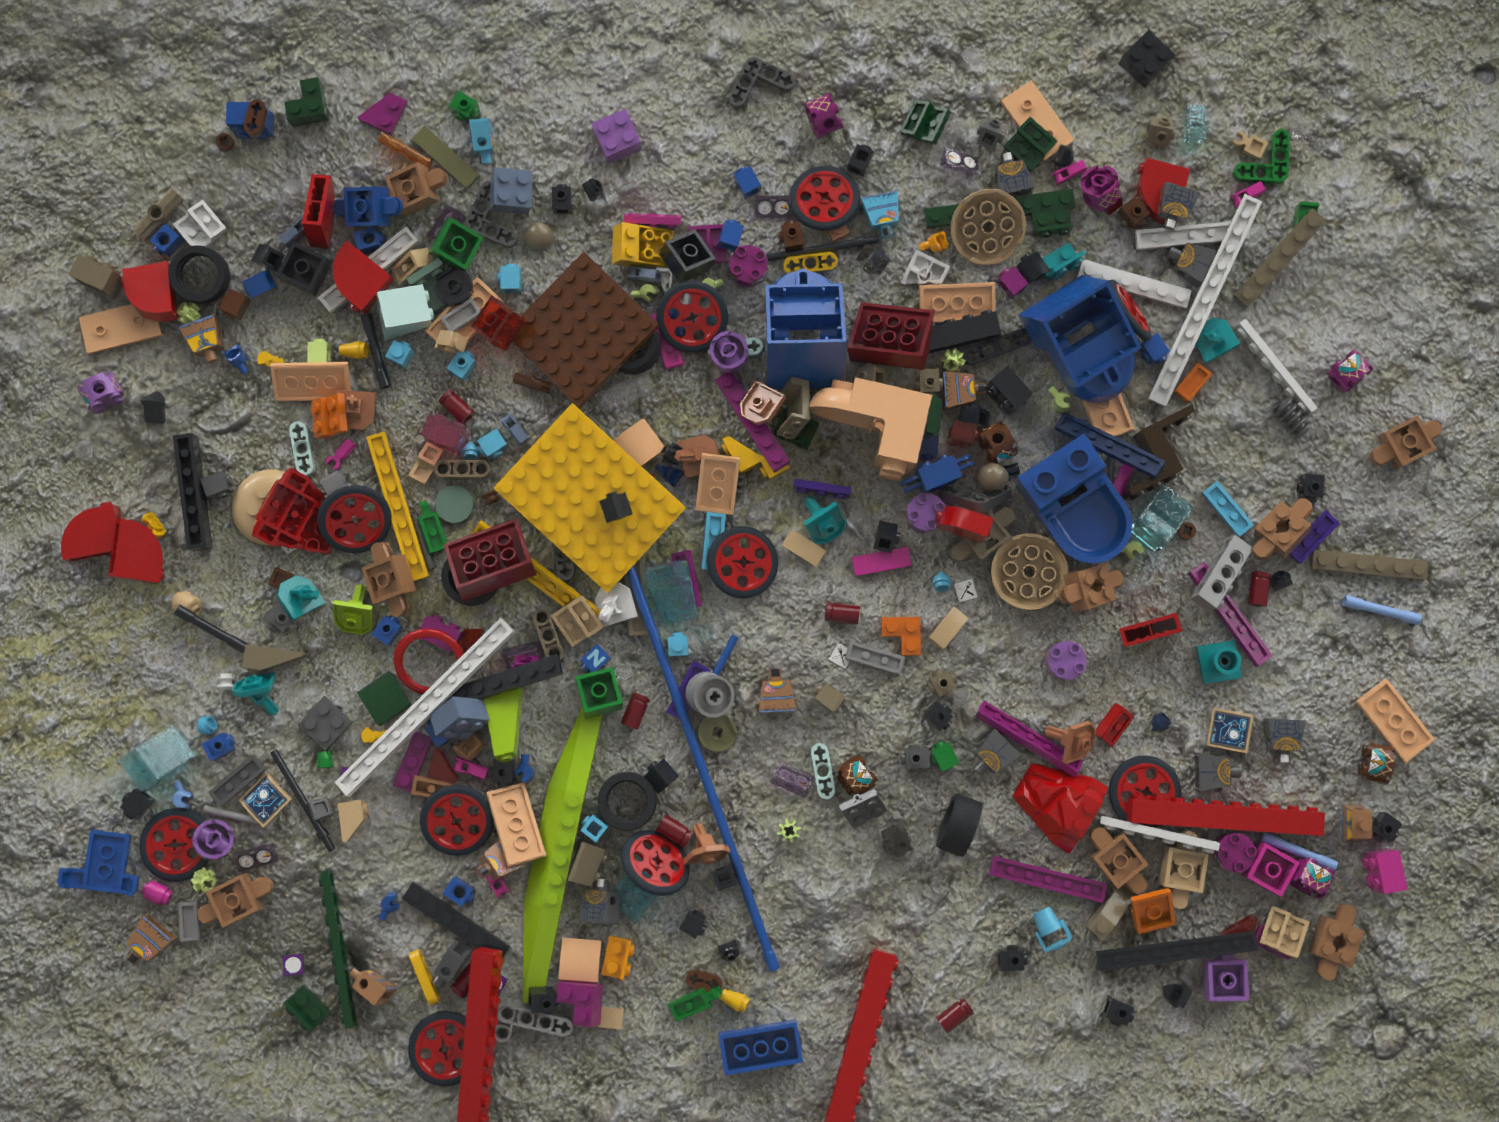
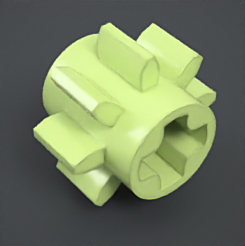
[176,302,201,324]
[941,348,966,372]
[777,818,801,843]
[190,867,218,893]

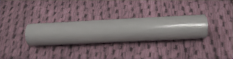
[203,805,260,826]

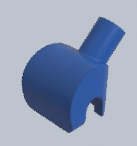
[223,345,248,375]
[514,754,535,784]
[378,892,400,921]

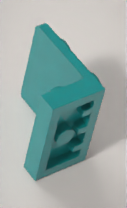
[1042,242,1086,282]

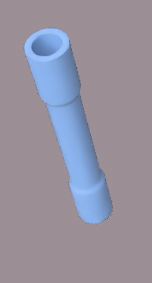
[1342,595,1422,625]
[1260,832,1338,871]

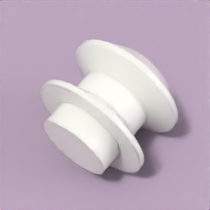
[216,673,236,690]

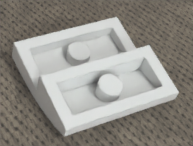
[173,200,227,247]

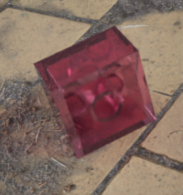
[420,413,470,455]

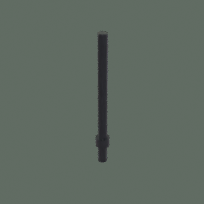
[767,236,879,261]
[270,749,336,853]

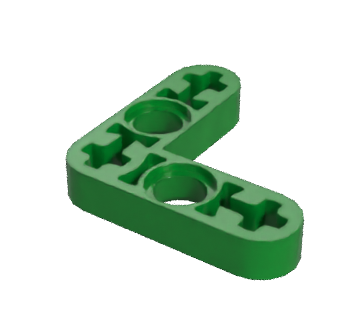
[1232,129,1290,184]

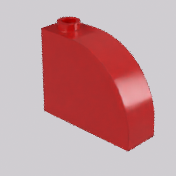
[1137,158,1190,225]
[302,174,335,249]
[333,241,394,315]
[120,261,178,322]
[61,502,121,562]
[934,506,994,543]
[108,518,164,584]
[1119,613,1183,647]

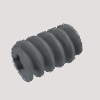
[1271,398,1312,441]

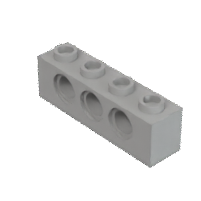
[1190,535,1253,612]

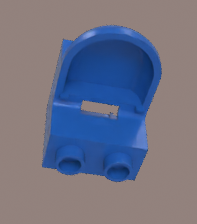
[765,269,846,389]
[1018,275,1142,403]
[1016,434,1132,564]

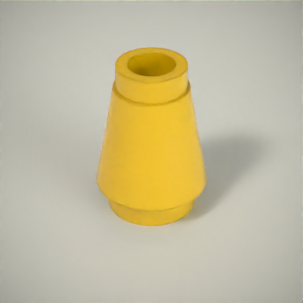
[339,341,369,360]
[720,989,750,1013]

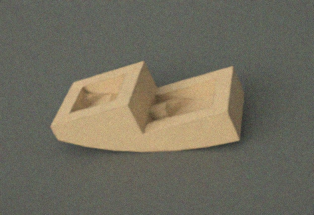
[408,442,444,486]
[781,529,826,567]
[928,606,969,650]
[593,1006,624,1029]

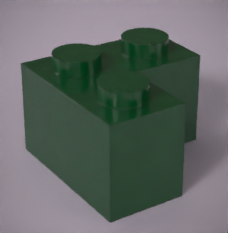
[284,77,329,127]

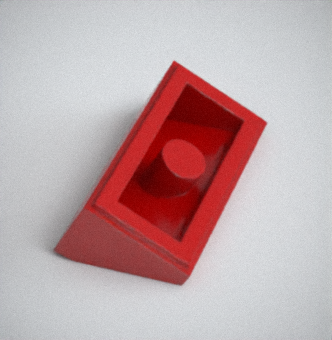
[1095,703,1134,747]

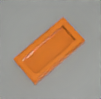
[1173,362,1212,404]

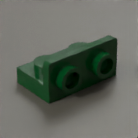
[1031,208,1074,238]
[773,408,820,450]
[283,984,331,1032]

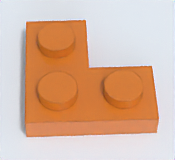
[881,617,921,656]

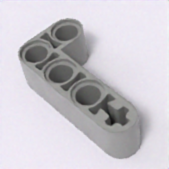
[495,1003,575,1043]

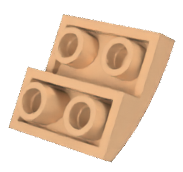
[613,418,664,466]
[559,938,602,983]

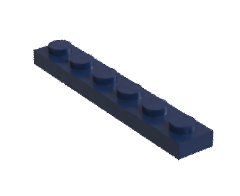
[1054,412,1165,479]

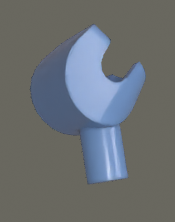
[173,781,194,809]

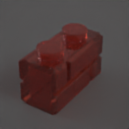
[947,420,979,449]

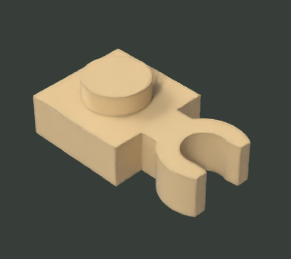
[1231,131,1269,161]

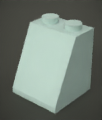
[377,284,434,340]

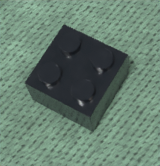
[1118,29,1176,88]
[659,229,716,283]
[276,242,332,297]
[986,365,1033,415]

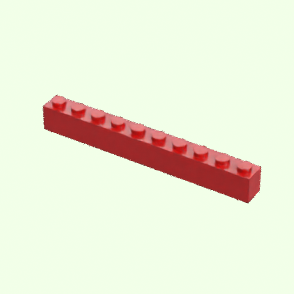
[1127,795,1325,836]
[457,947,503,1122]
[824,947,899,1122]

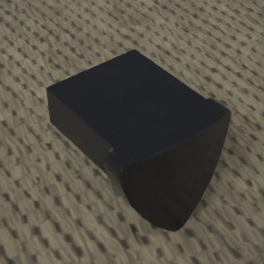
[141,392,166,424]
[1162,984,1192,1008]

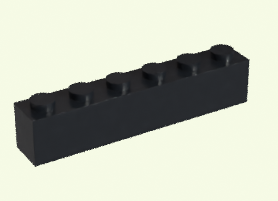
[173,433,213,552]

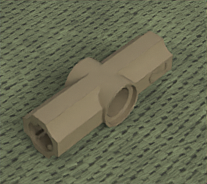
[132,188,184,241]

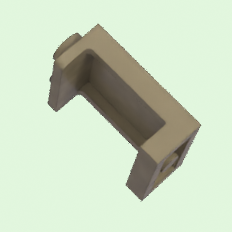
[777,377,810,439]

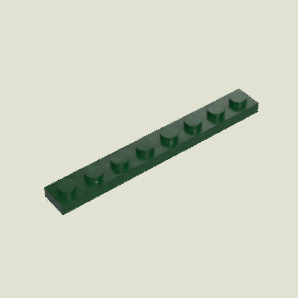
[924,189,1076,229]
[318,869,357,1029]

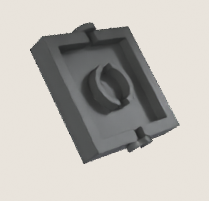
[298,696,353,751]
[839,788,887,827]

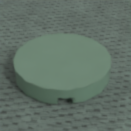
[435,485,474,524]

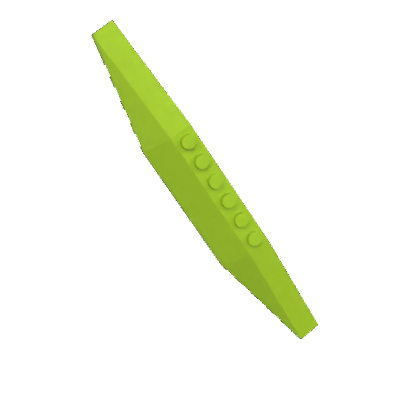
[523,708,603,1003]

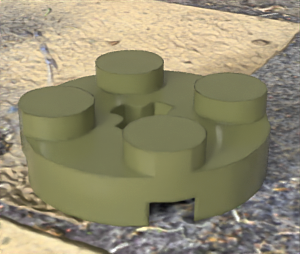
[698,714,737,752]

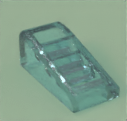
[1184,104,1206,143]

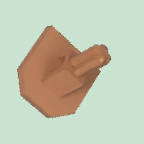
[740,381,786,425]
[337,389,376,430]
[674,435,719,479]
[1045,721,1096,764]
[683,823,730,865]

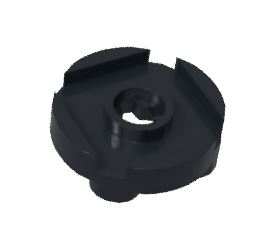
[434,268,474,307]

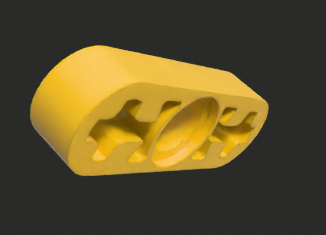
[783,252,838,273]
[409,949,441,1006]

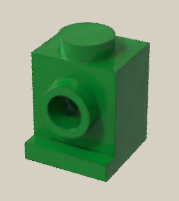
[1293,201,1320,228]

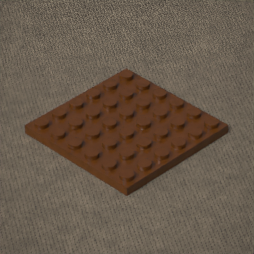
[504,251,661,409]

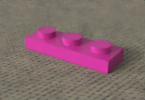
[624,213,682,228]

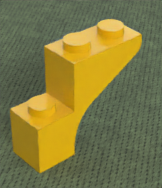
[721,436,790,481]

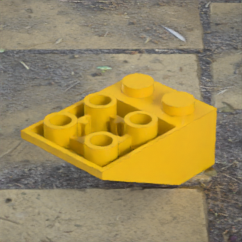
[612,222,674,268]

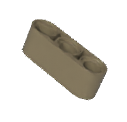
[434,460,492,480]
[533,609,565,661]

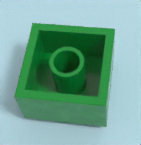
[428,217,484,271]
[575,667,623,719]

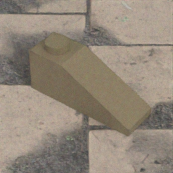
[242,644,307,674]
[1084,884,1136,941]

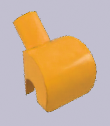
[919,231,949,252]

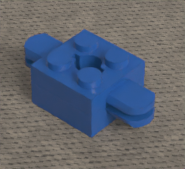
[333,186,403,227]
[900,454,975,494]

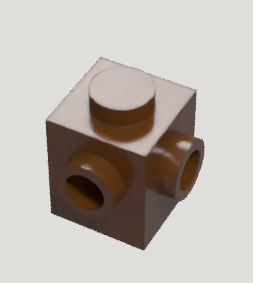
[1117,196,1150,230]
[778,221,804,251]
[219,288,251,320]

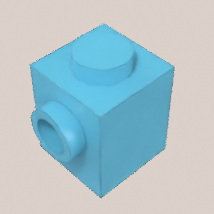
[497,264,522,293]
[385,340,415,369]
[447,350,478,382]
[477,428,509,459]
[668,632,689,657]
[581,814,609,842]

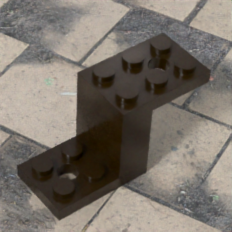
[1122,405,1195,501]

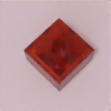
[471,295,527,351]

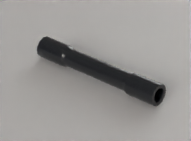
[360,313,391,389]
[174,605,248,654]

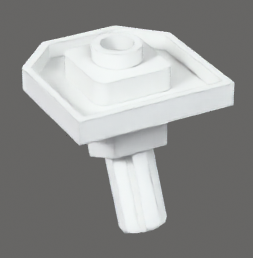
[595,582,638,627]

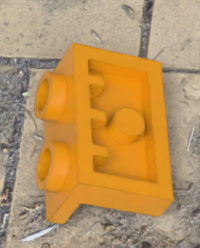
[601,935,635,981]

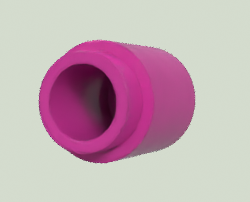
[141,880,173,906]

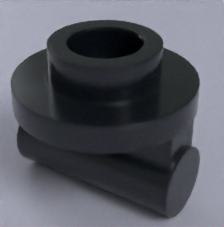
[1054,144,1074,167]
[582,178,603,202]
[1271,570,1293,591]
[718,940,740,962]

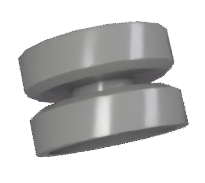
[685,672,734,718]

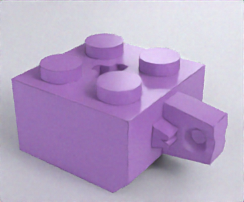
[1202,954,1249,1001]

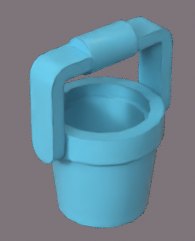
[1033,906,1072,952]

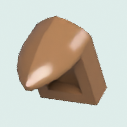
[453,732,486,761]

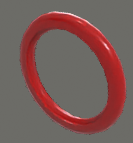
[393,629,464,695]

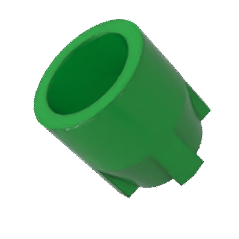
[317,751,333,768]

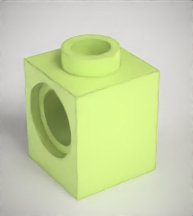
[307,339,331,362]

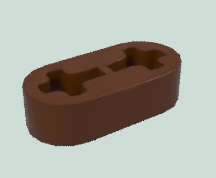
[244,99,268,137]
[686,969,723,992]

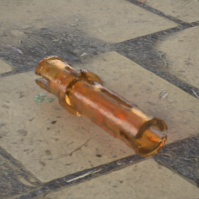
[378,132,433,169]

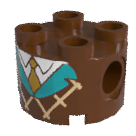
[977,421,1018,464]
[1358,742,1396,785]
[833,755,878,800]

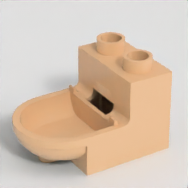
[810,377,932,481]

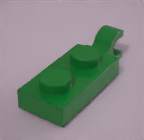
[418,500,448,554]
[668,986,723,1022]

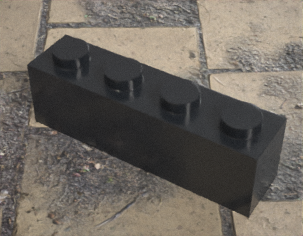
[928,310,1001,354]

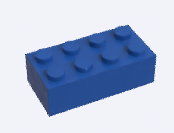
[719,1019,803,1076]

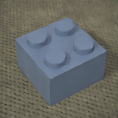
[490,167,532,214]
[430,696,489,740]

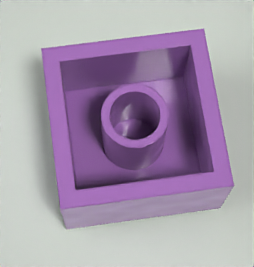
[591,108,642,164]

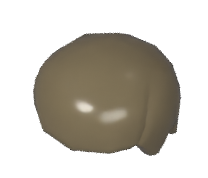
[524,222,554,251]
[977,462,1009,492]

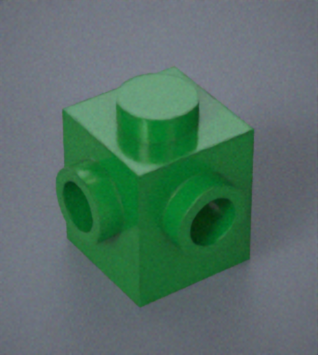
[448,91,480,122]
[929,740,959,772]

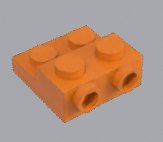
[310,393,348,439]
[1131,888,1176,934]

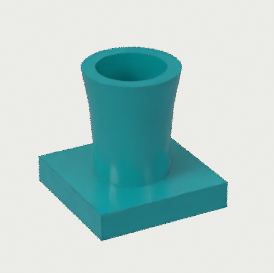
[1195,640,1242,684]

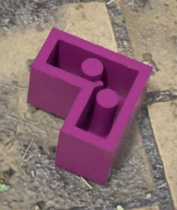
[556,981,604,1027]

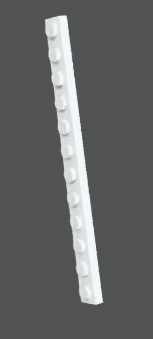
[1148,194,1262,407]
[335,618,516,797]

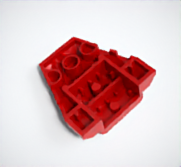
[252,467,343,554]
[1012,763,1108,853]

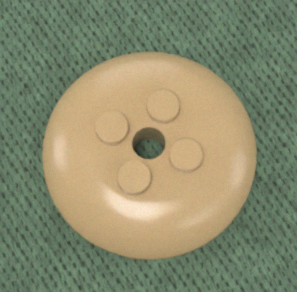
[951,189,1026,265]
[232,469,284,546]
[991,533,1068,610]

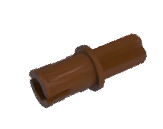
[513,373,552,394]

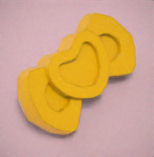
[257,351,285,368]
[141,512,166,539]
[361,727,387,743]

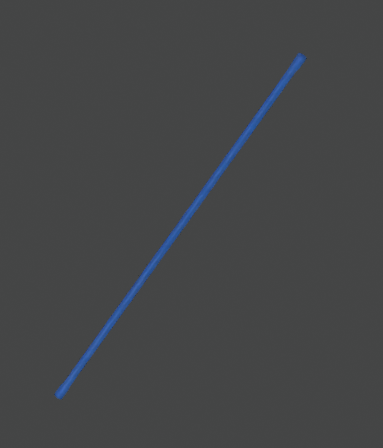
[627,566,780,972]

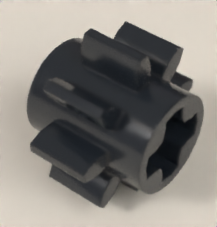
[660,442,683,467]

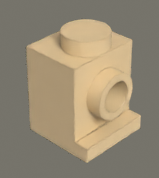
[434,330,468,355]

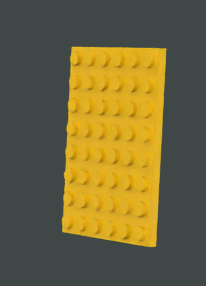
[493,403,686,593]

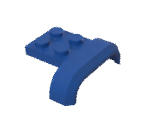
[57,830,140,897]

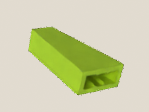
[484,687,523,762]

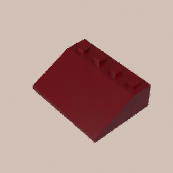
[847,302,935,370]
[443,518,537,602]

